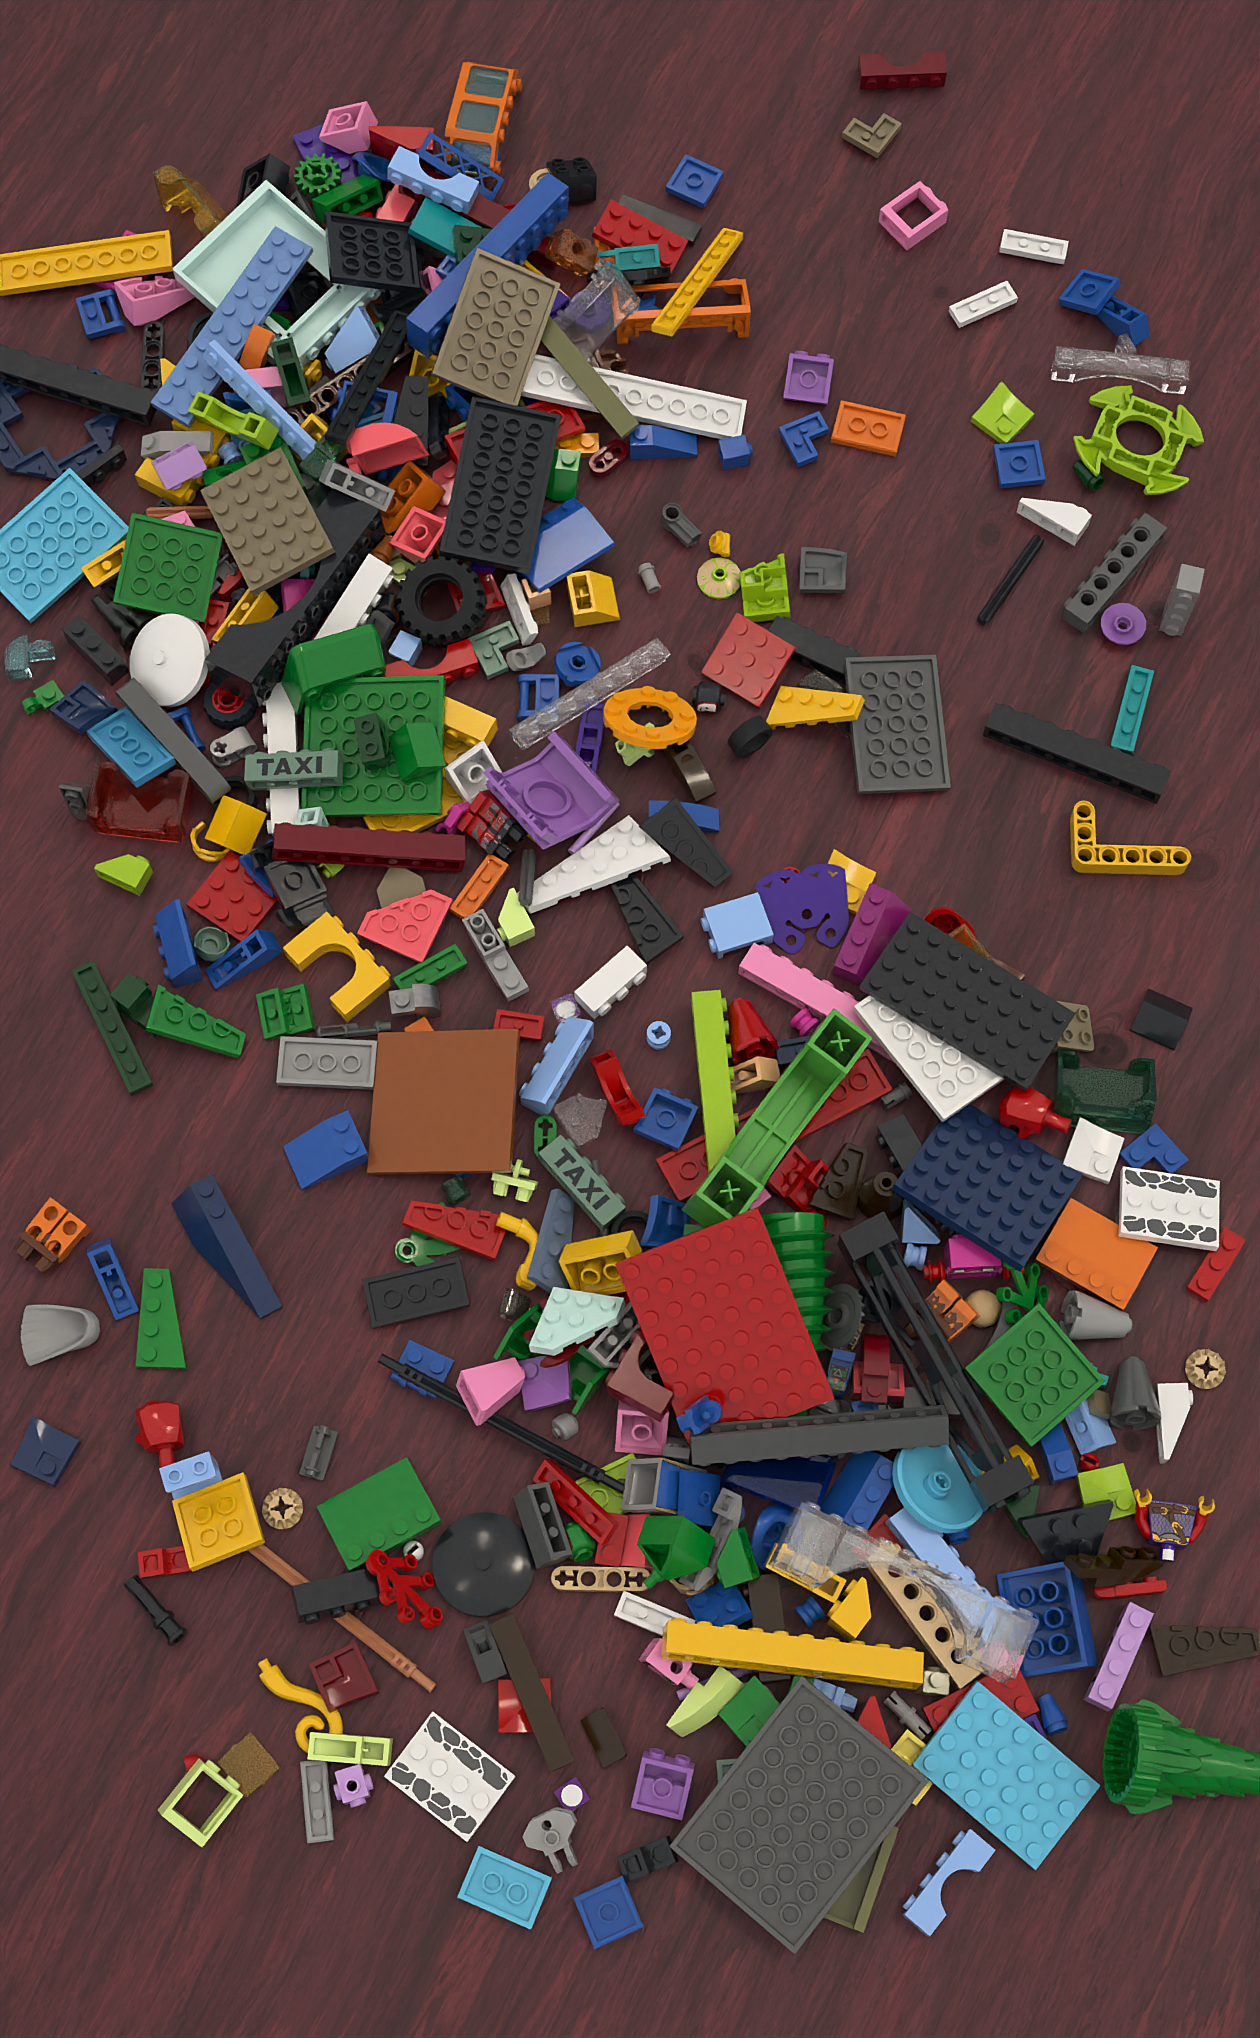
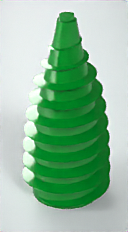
[762,1212,836,1417]

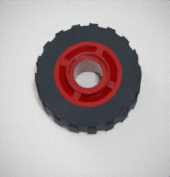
[203,683,256,730]

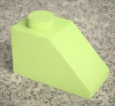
[496,888,535,948]

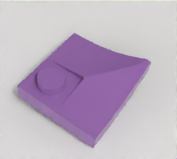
[517,1355,572,1412]

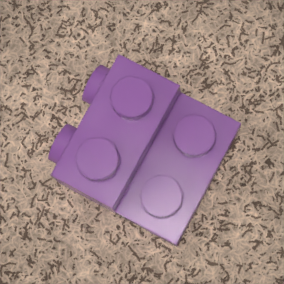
[783,351,834,405]
[631,1748,695,1820]

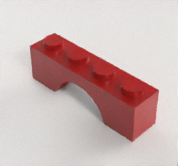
[384,639,479,685]

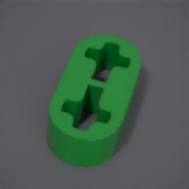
[534,1115,557,1161]

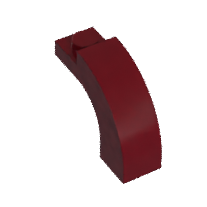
[860,1333,890,1405]

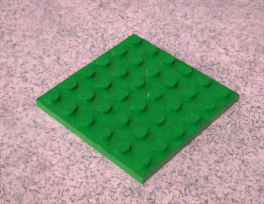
[301,675,446,817]

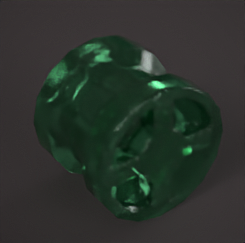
[441,1176,471,1205]

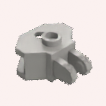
[523,1807,578,1874]

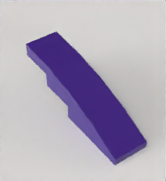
[575,702,605,775]

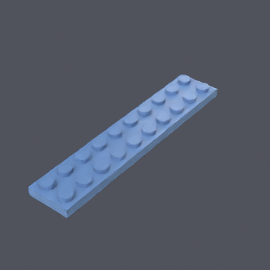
[151,226,313,428]

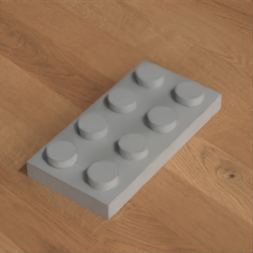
[276,1036,377,1090]

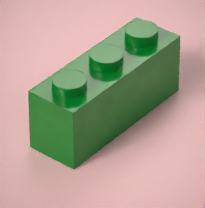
[312,174,384,223]

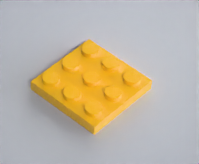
[172,1472,265,1572]

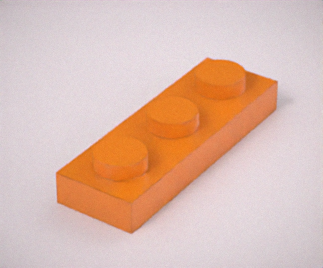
[449,854,509,919]

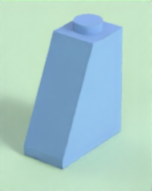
[324,306,380,373]

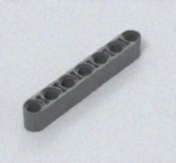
[115,678,231,804]

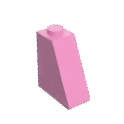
[456,1357,525,1426]

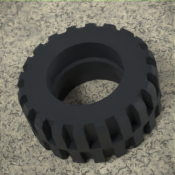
[396,555,487,648]

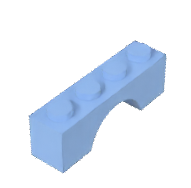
[387,146,479,214]
[902,1829,995,1936]

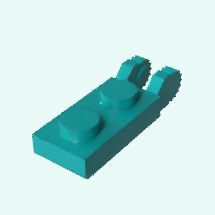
[597,244,660,272]

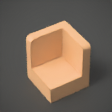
[521,578,551,611]

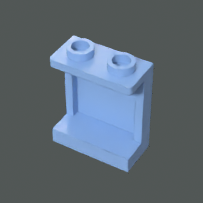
[701,892,774,959]
[159,1451,223,1500]

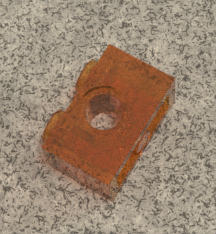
[545,228,599,276]

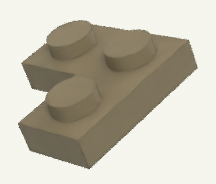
[842,113,902,158]

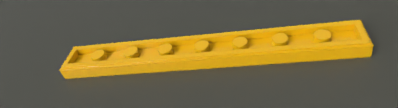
[651,228,743,337]

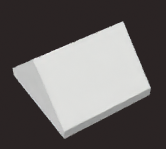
[445,741,502,804]

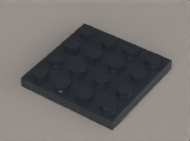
[324,211,420,294]

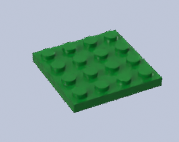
[113,513,223,624]
[963,1304,1106,1447]

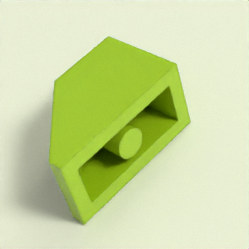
[94,854,153,896]

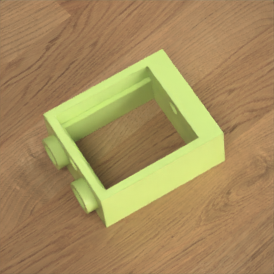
[158,1758,243,1847]

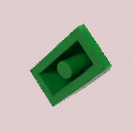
[717,1527,761,1588]

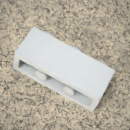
[574,946,647,1019]

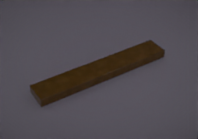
[489,1614,575,1772]

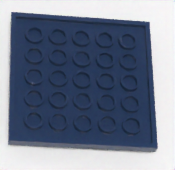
[892,1104,1083,1272]

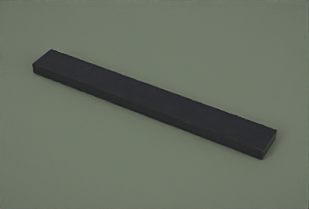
[325,310,410,446]

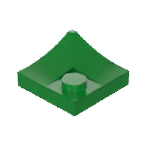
[718,1675,780,1747]

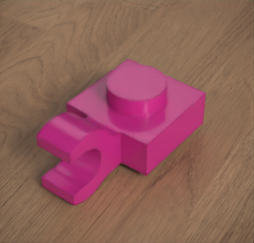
[436,801,471,834]

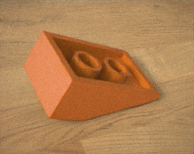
[380,461,446,534]

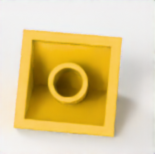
[205,795,267,855]

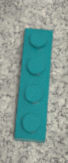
[1110,665,1154,756]

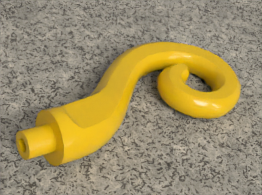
[258,1658,343,1753]

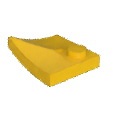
[828,849,876,915]

